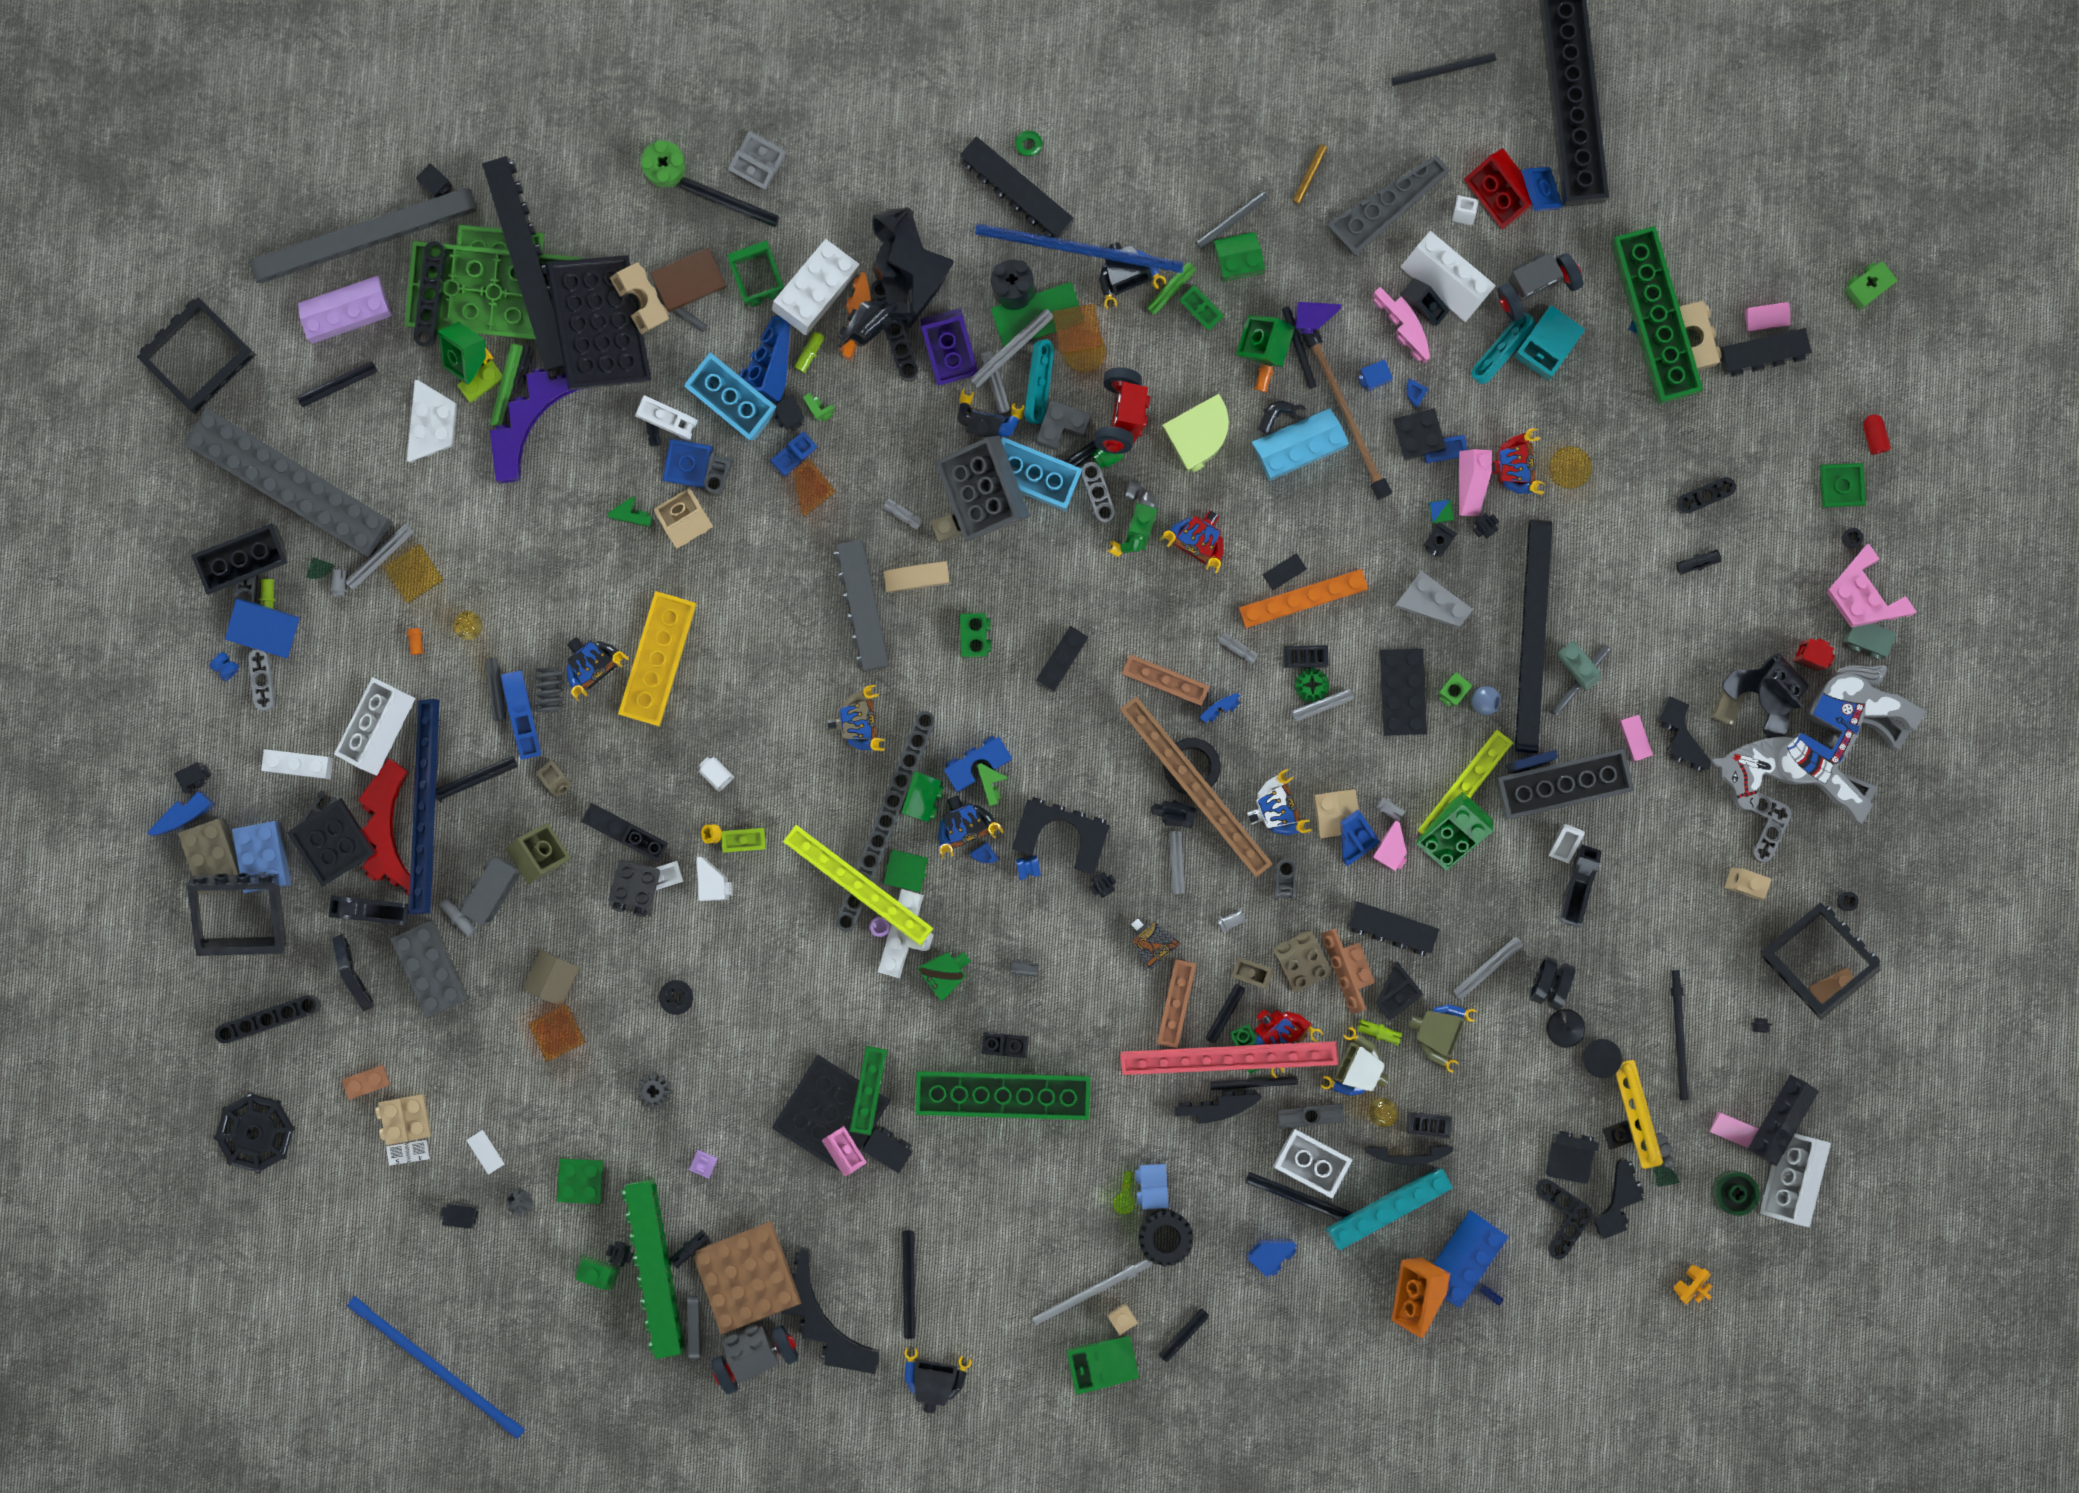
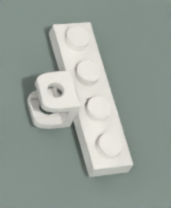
[878,889,933,978]

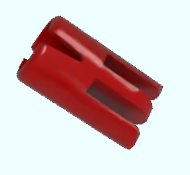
[1863,414,1891,455]

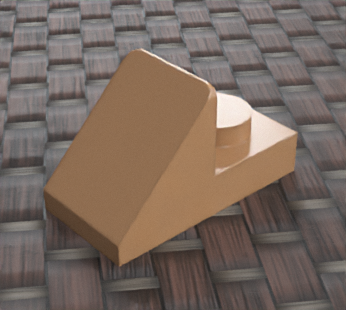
[1809,967,1854,1004]

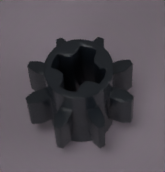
[1473,513,1499,539]
[1090,872,1117,898]
[606,1241,634,1267]

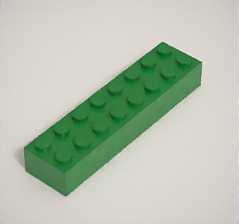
[1610,226,1703,405]
[915,1071,1091,1120]
[622,1178,685,1359]

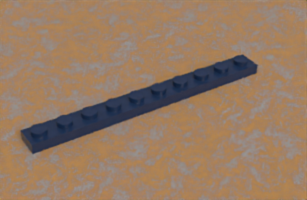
[409,699,440,915]

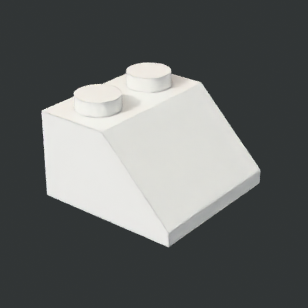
[697,857,732,901]

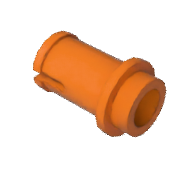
[1254,364,1274,393]
[406,628,424,655]

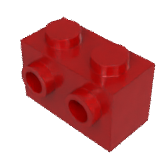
[1793,638,1835,671]

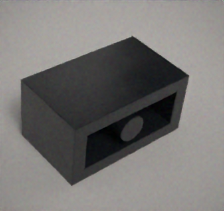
[862,1127,914,1174]

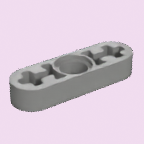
[248,649,275,711]

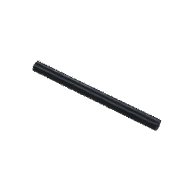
[1391,53,1496,86]

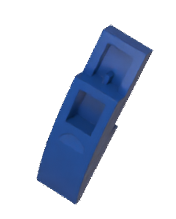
[501,670,542,760]

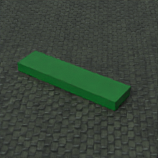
[850,1046,887,1135]

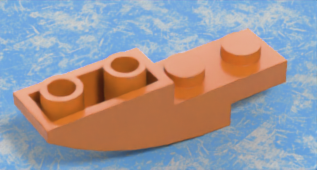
[840,272,872,361]

